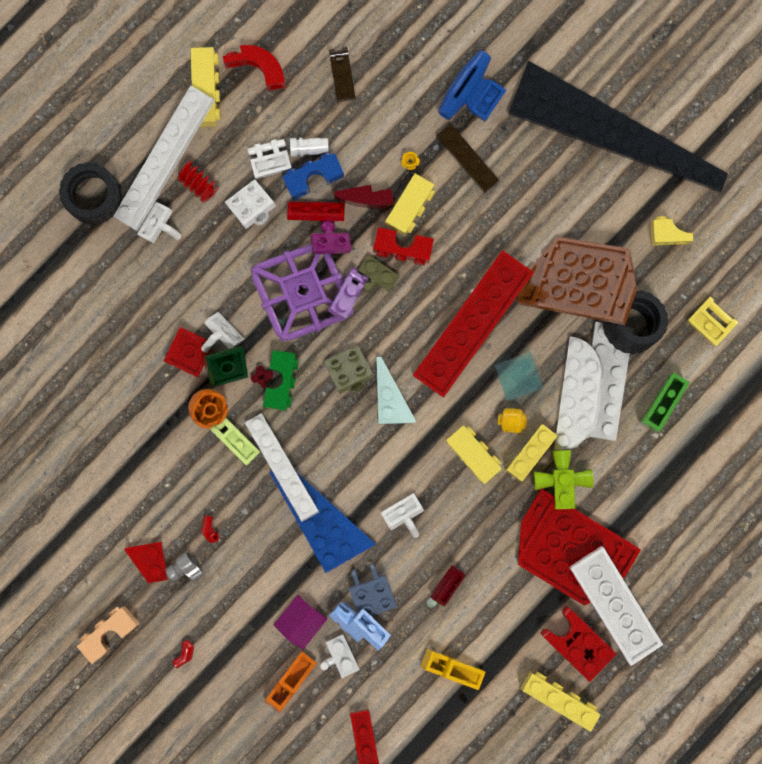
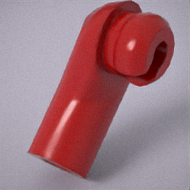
[201,515,219,543]

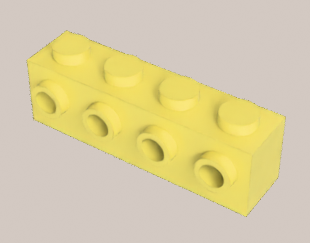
[521,671,601,732]

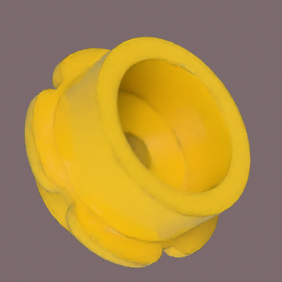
[401,152,420,170]

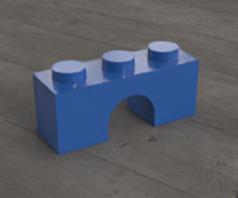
[282,153,344,201]

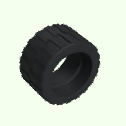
[59,162,122,225]
[603,290,668,354]

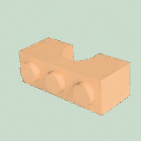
[77,606,140,664]

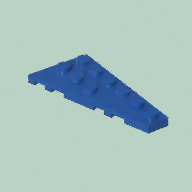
[270,471,376,573]

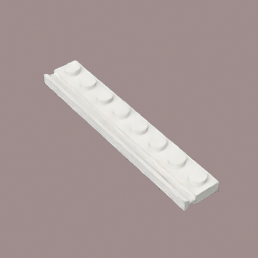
[113,85,215,231]

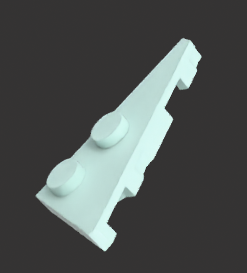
[376,357,415,424]

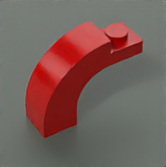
[223,45,286,91]

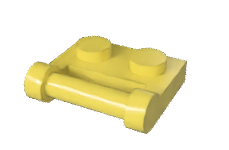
[687,296,738,347]

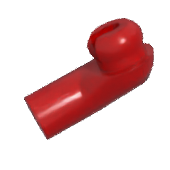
[172,640,194,669]

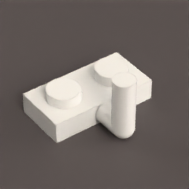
[137,202,182,243]
[201,312,244,353]
[381,493,424,538]
[320,634,360,678]

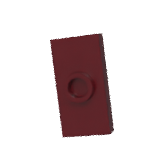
[430,565,466,607]

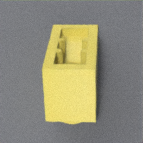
[650,216,693,246]

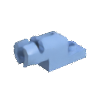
[328,601,391,650]

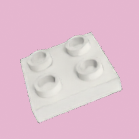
[225,179,276,229]

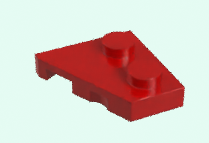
[124,542,168,583]

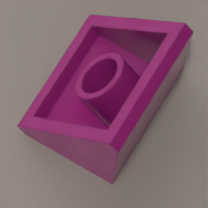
[274,595,327,649]

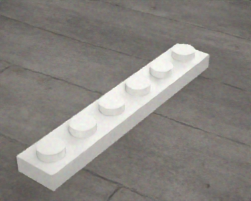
[245,413,319,522]

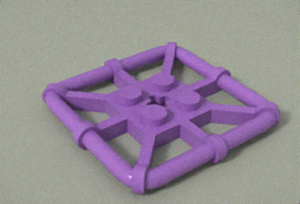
[250,244,354,342]

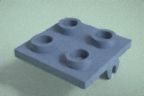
[349,563,397,616]

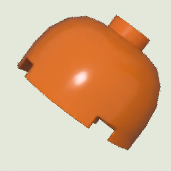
[188,389,228,429]

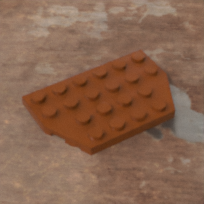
[516,237,637,325]

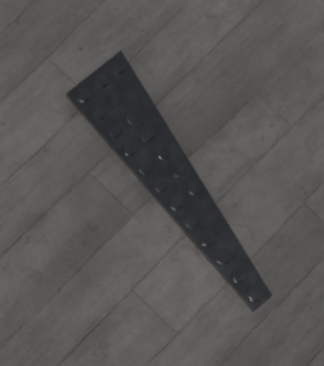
[508,61,728,193]

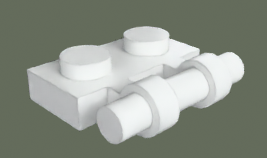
[247,139,292,179]

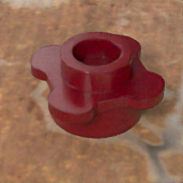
[251,366,274,388]

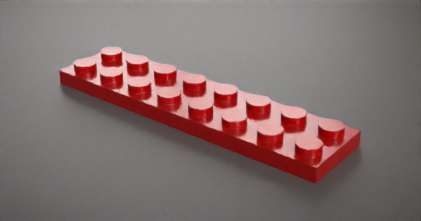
[412,250,534,398]

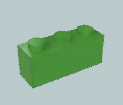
[639,372,690,433]

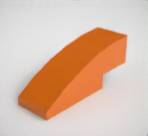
[264,651,317,713]

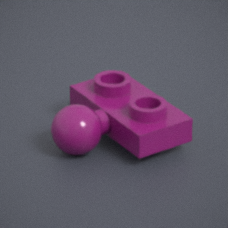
[310,220,352,254]

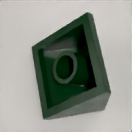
[203,346,248,388]

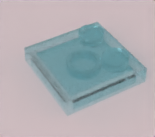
[495,353,544,401]

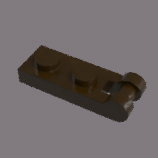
[329,47,356,102]

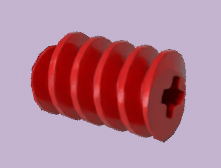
[178,161,220,203]

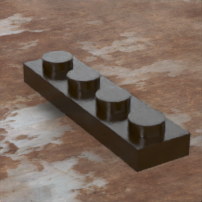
[436,123,499,194]

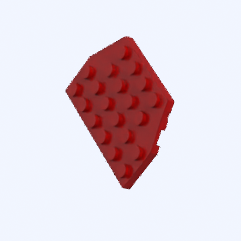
[517,489,641,606]

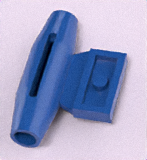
[438,50,506,122]

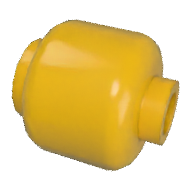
[498,408,527,434]

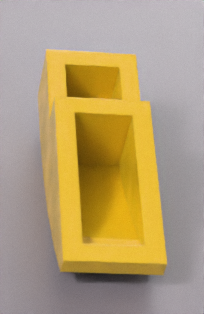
[420,648,485,690]

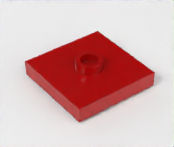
[163,327,215,378]

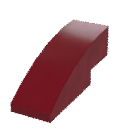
[334,185,394,209]

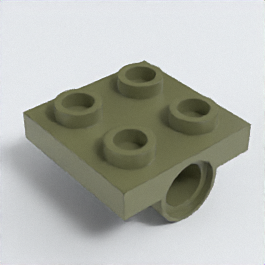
[324,345,374,394]

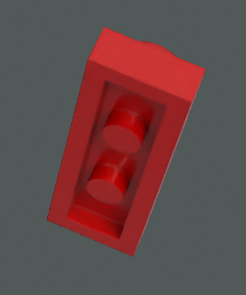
[287,202,345,221]
[350,709,379,764]

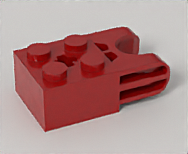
[540,606,617,682]

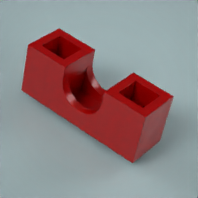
[373,227,434,266]

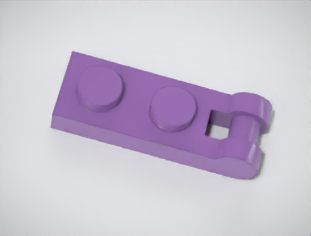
[328,267,369,321]

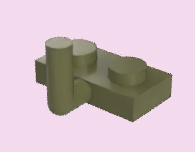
[358,255,400,293]

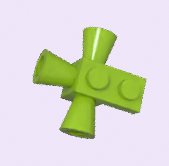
[533,450,594,509]

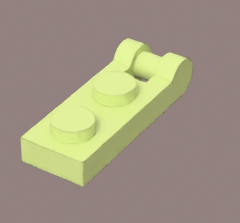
[210,418,260,466]

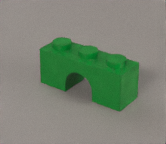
[263,350,299,412]

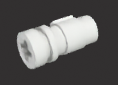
[290,137,329,157]

